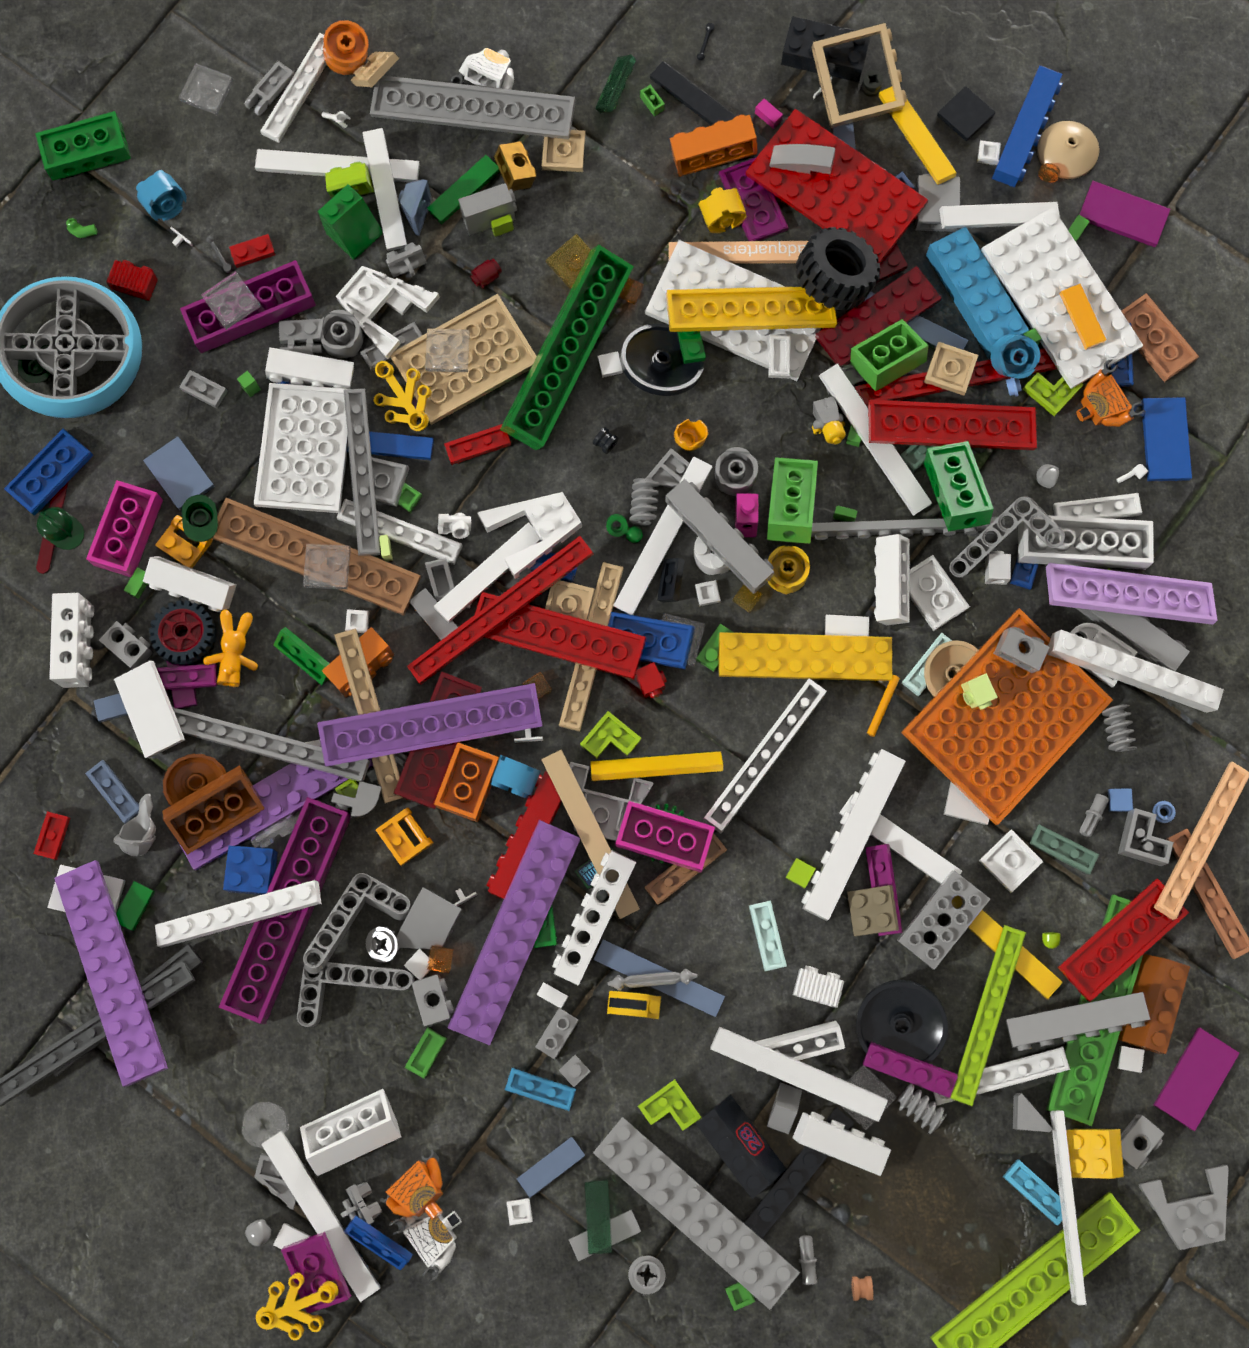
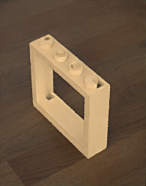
[811,23,907,128]

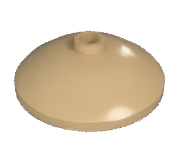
[1037,121,1099,179]
[924,641,978,697]

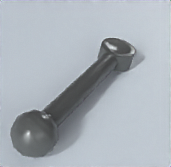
[206,236,232,273]

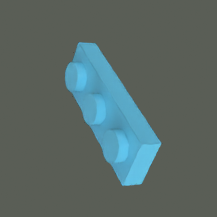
[1003,1159,1062,1226]

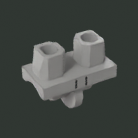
[386,242,427,278]
[341,1182,382,1224]

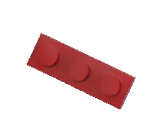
[444,424,511,465]

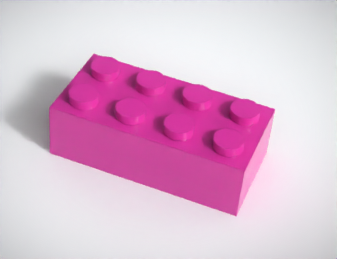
[86,480,163,577]
[615,801,715,872]

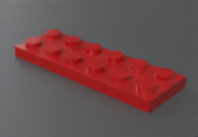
[1058,878,1189,1002]

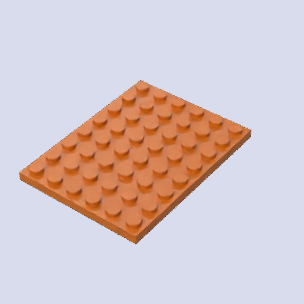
[901,608,1113,825]

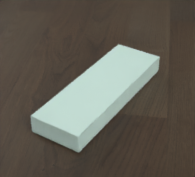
[902,633,952,697]
[749,901,787,971]

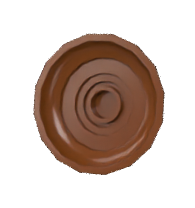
[163,754,226,805]

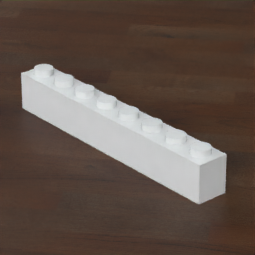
[1047,630,1224,713]
[703,679,827,834]
[801,749,905,921]

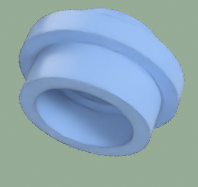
[1006,377,1022,397]
[1152,801,1175,823]

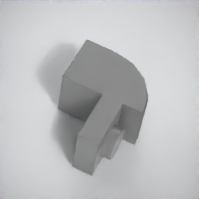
[331,781,381,818]

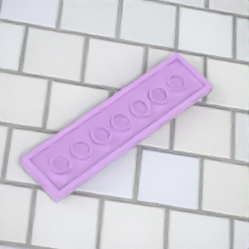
[1046,563,1217,625]

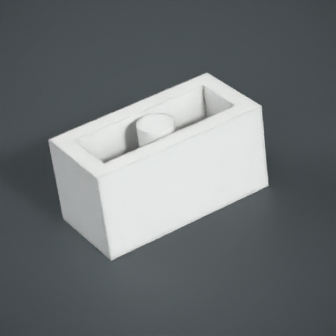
[537,982,569,1009]

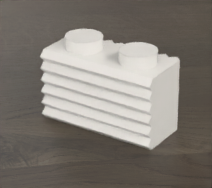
[792,966,844,1008]

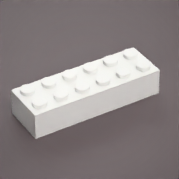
[1018,515,1154,570]

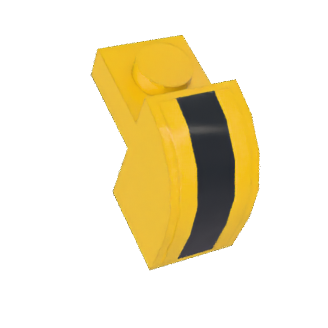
[607,991,661,1019]

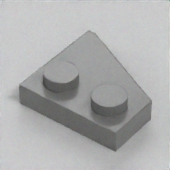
[645,448,690,488]

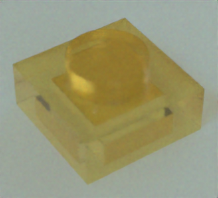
[733,584,763,613]

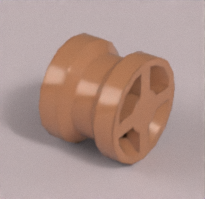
[852,1276,873,1301]

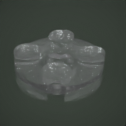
[242,1101,289,1148]

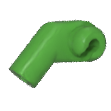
[66,218,98,238]

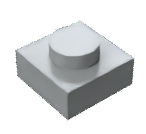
[559,1055,591,1087]

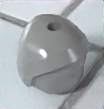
[1036,464,1059,488]
[245,1219,272,1246]

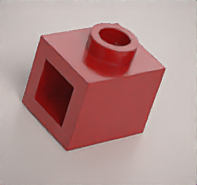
[635,662,667,699]

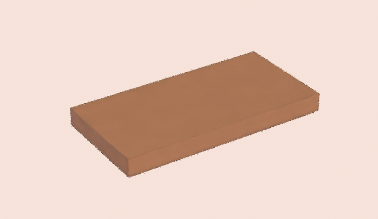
[1121,293,1199,383]

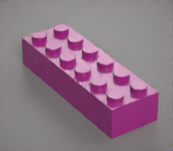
[180,260,316,354]

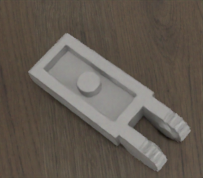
[245,61,295,116]

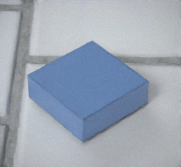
[1108,789,1133,812]

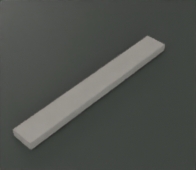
[344,389,380,556]

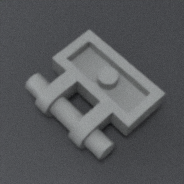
[279,319,322,355]

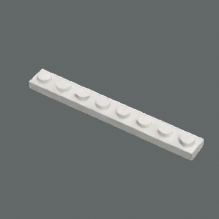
[155,880,321,948]

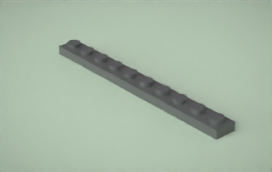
[0,961,196,1107]

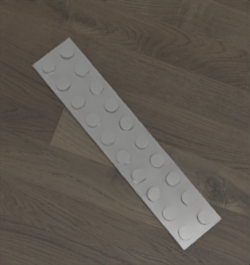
[370,75,576,139]
[593,1117,800,1310]

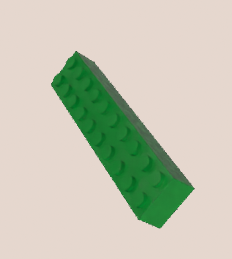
[500,244,634,450]

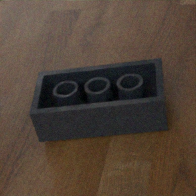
[781,16,871,82]

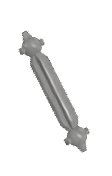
[608,969,697,991]

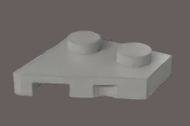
[255,1153,306,1209]

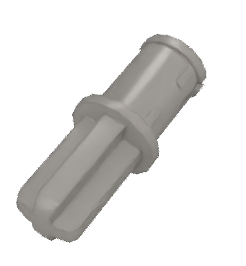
[1079,794,1109,837]
[799,1235,818,1285]

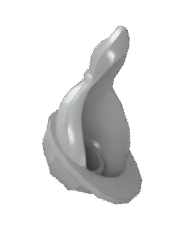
[113,794,156,856]

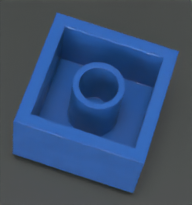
[223,845,278,895]

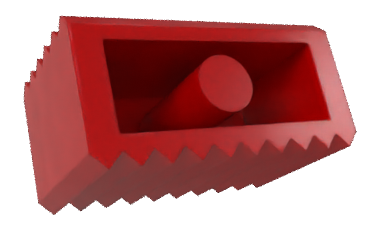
[106,260,158,301]

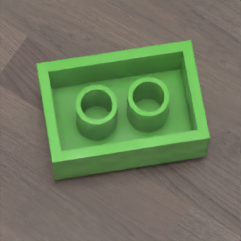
[850,319,928,391]

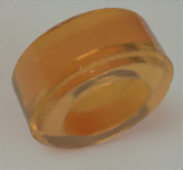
[1038,163,1061,183]

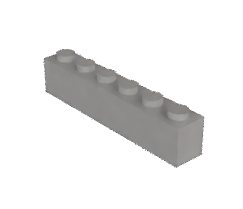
[665,479,774,594]
[1076,608,1190,671]
[1006,992,1150,1051]

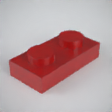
[229,234,276,268]
[33,811,71,860]

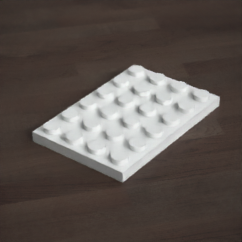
[254,383,348,513]

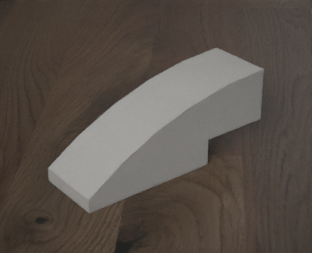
[770,144,835,174]

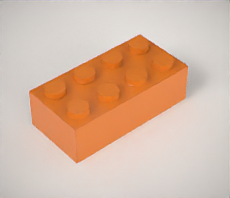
[670,115,758,177]

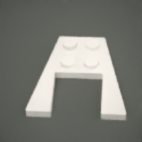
[336,266,440,359]
[478,492,582,579]

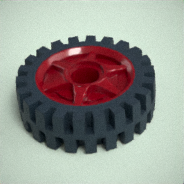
[149,600,217,665]

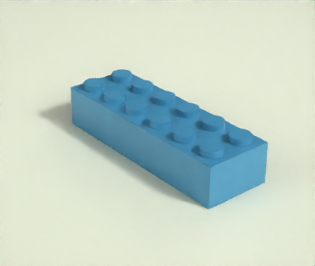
[926,227,1029,358]

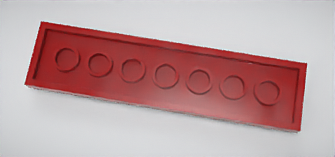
[868,400,1037,450]
[475,592,647,679]

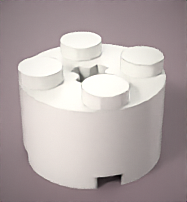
[694,537,730,575]

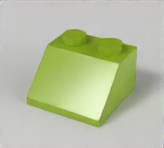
[325,162,374,198]

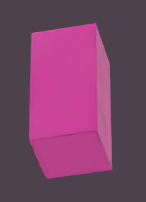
[755,99,783,129]

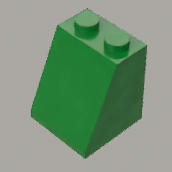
[318,184,383,260]

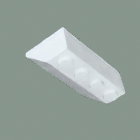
[300,1089,401,1176]

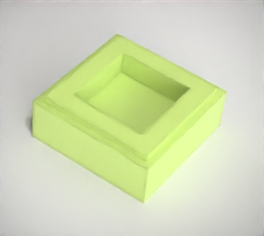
[379,535,393,562]

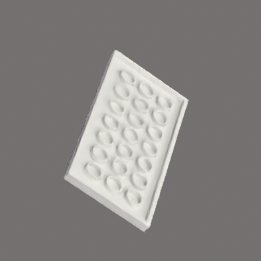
[981,207,1144,389]
[645,240,821,381]

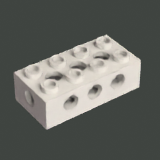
[50,593,94,688]

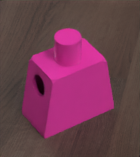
[735,493,758,538]

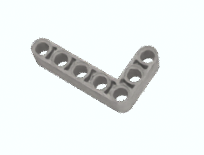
[949,496,1066,577]
[303,873,410,974]
[297,961,415,1027]

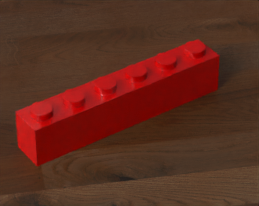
[487,771,562,900]

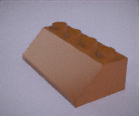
[162,765,265,855]
[1118,954,1190,1054]

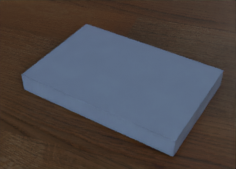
[143,436,215,511]

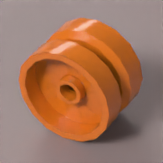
[323,20,369,75]

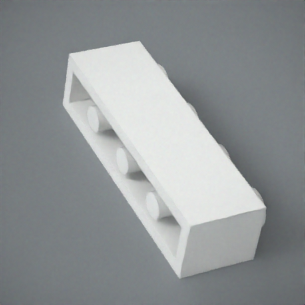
[265,347,354,389]
[874,534,909,625]
[143,556,237,612]
[756,1020,845,1071]
[793,1112,891,1176]

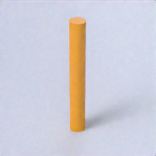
[867,675,900,737]

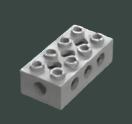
[897,870,990,970]

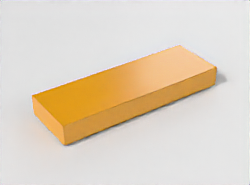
[1059,284,1106,350]

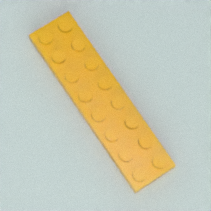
[666,287,837,332]
[719,632,892,681]

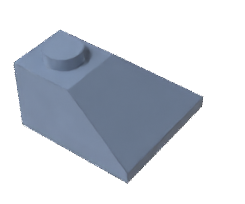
[398,179,432,236]

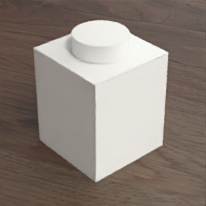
[985,551,1011,585]

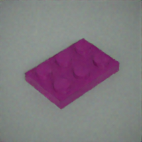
[281,1232,351,1313]

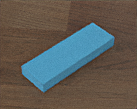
[505,1068,576,1111]

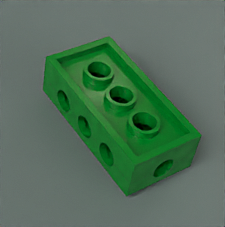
[35,111,131,181]
[924,441,994,532]

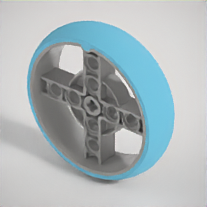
[0,277,142,418]

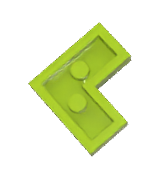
[1022,372,1084,417]
[580,711,642,759]
[638,1079,701,1130]

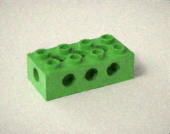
[767,457,818,544]

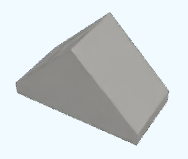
[425,558,455,601]
[767,1082,802,1134]
[1013,1093,1053,1132]

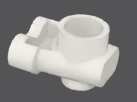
[438,513,471,539]

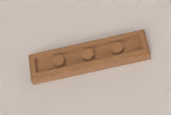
[644,833,727,905]

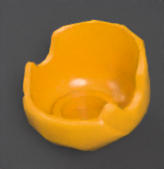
[674,419,708,451]

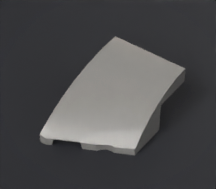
[396,887,462,950]

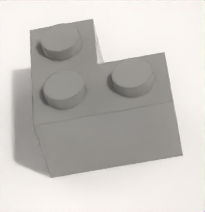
[1118,808,1174,866]

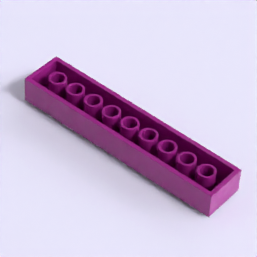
[219,797,351,1024]

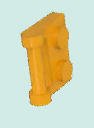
[155,515,213,568]
[376,807,434,866]

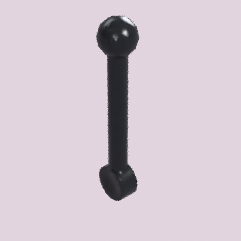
[697,23,714,61]

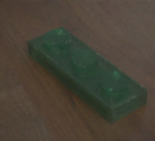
[595,55,636,113]
[585,1180,612,1255]

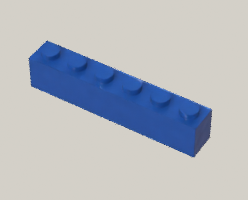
[992,65,1063,188]

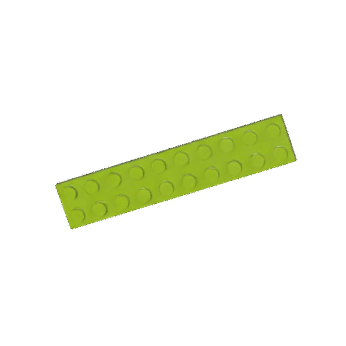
[930,1192,1140,1348]

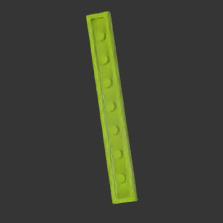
[950,925,1026,1106]

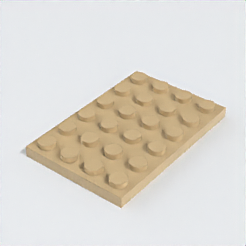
[390,294,537,425]

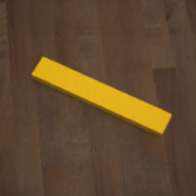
[879,87,956,185]
[591,751,723,781]
[952,896,1063,999]

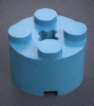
[136,170,187,221]
[991,334,1040,379]
[491,755,541,799]

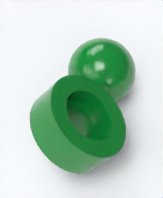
[606,514,643,543]

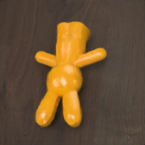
[203,610,258,687]

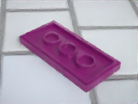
[719,157,789,241]
[1079,181,1170,247]
[1153,1028,1239,1131]

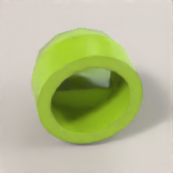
[1042,932,1061,949]

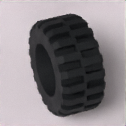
[796,227,880,310]

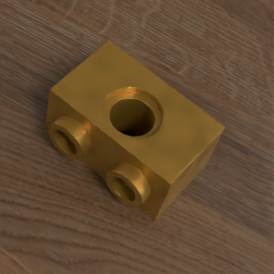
[494,141,536,191]

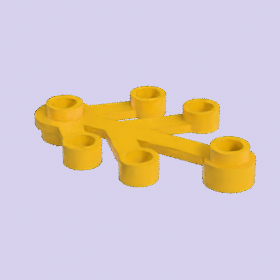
[374,361,432,431]
[256,1273,338,1340]

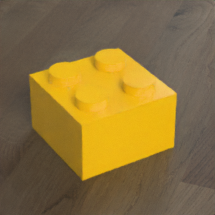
[1066,1129,1124,1179]

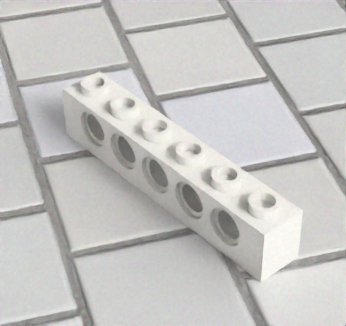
[552,850,636,985]

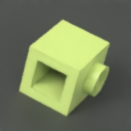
[961,673,998,710]

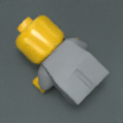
[812,396,846,444]

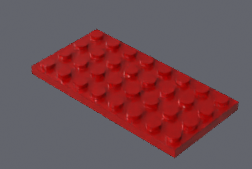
[745,109,928,264]

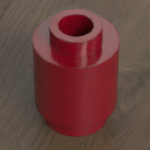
[470,259,502,288]

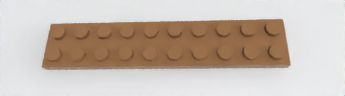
[212,498,421,616]

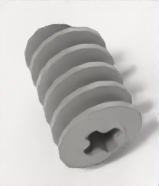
[630,478,659,526]
[1102,705,1137,752]
[896,1084,947,1134]

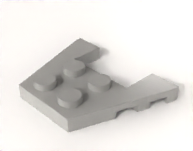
[570,762,653,842]
[1139,1165,1228,1250]

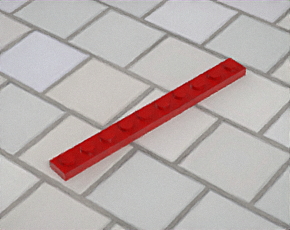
[855,349,1057,407]
[407,536,594,684]

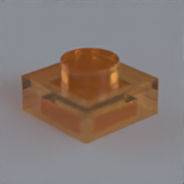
[427,945,453,973]

